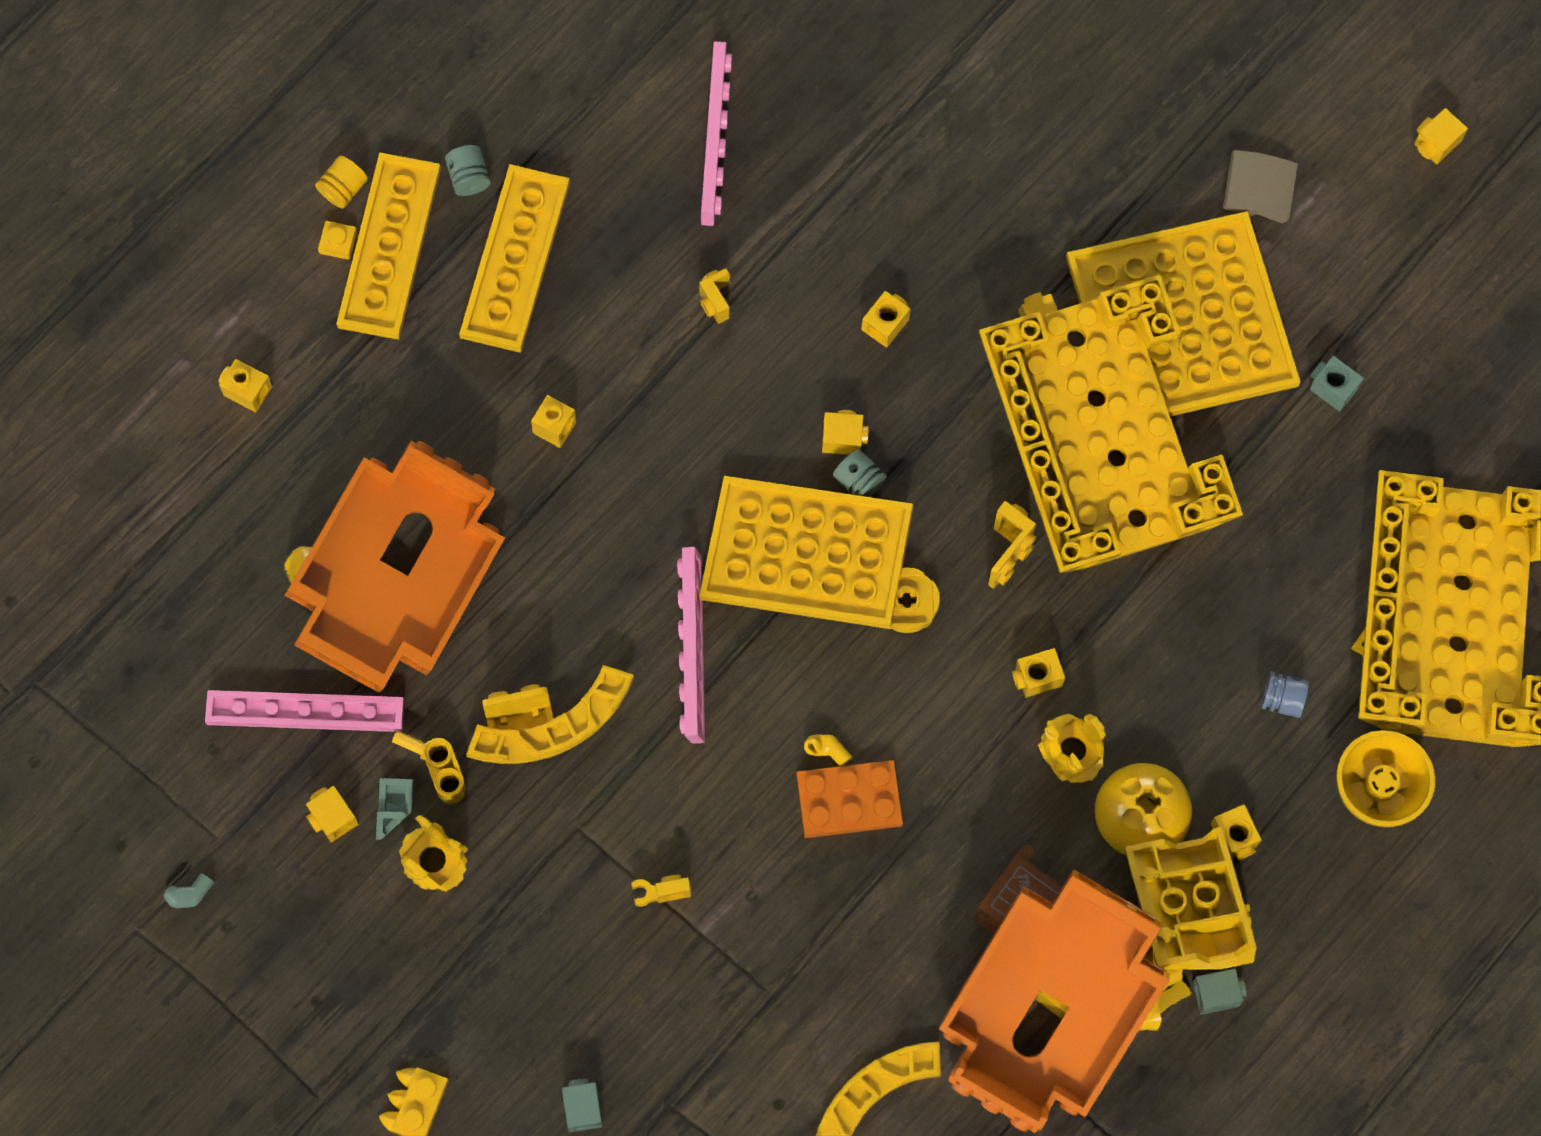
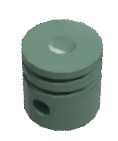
[445,145,491,196]
[833,449,887,497]

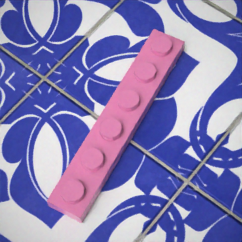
[701,42,732,226]
[677,547,705,744]
[205,690,405,732]

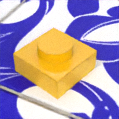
[318,221,357,260]

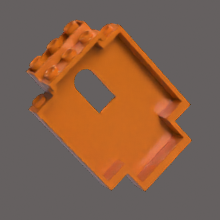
[284,441,505,693]
[939,869,1170,1133]

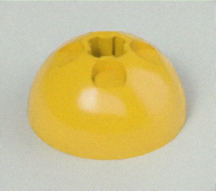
[1336,730,1435,827]
[1095,763,1192,855]

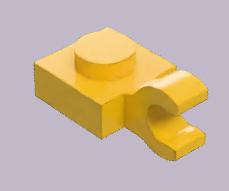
[632,875,691,907]

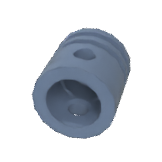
[1261,671,1309,718]

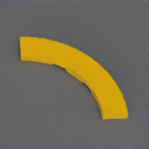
[466,665,634,764]
[816,1042,941,1136]

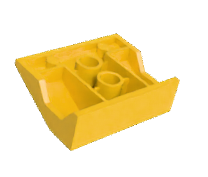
[1125,827,1256,970]

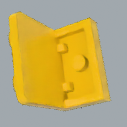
[988,501,1036,589]
[482,684,553,730]

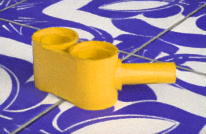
[392,731,466,804]

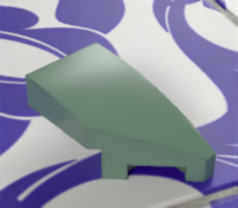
[376,778,414,840]

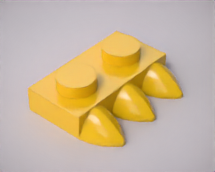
[379,1067,449,1136]

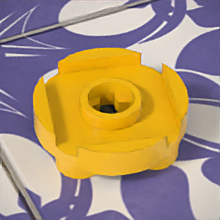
[891,567,940,633]

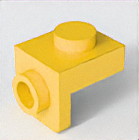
[699,268,730,324]

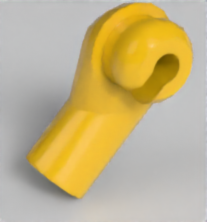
[804,734,853,767]

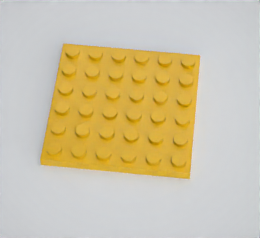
[1066,211,1301,416]

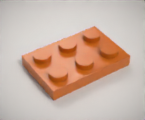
[796,760,903,838]

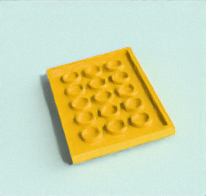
[699,476,913,629]

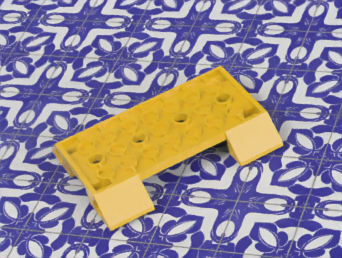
[979,275,1243,573]
[1358,470,1541,747]

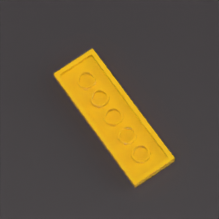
[337,152,441,340]
[459,164,570,353]

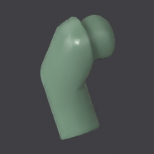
[164,873,214,909]

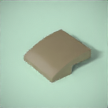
[1223,150,1298,223]

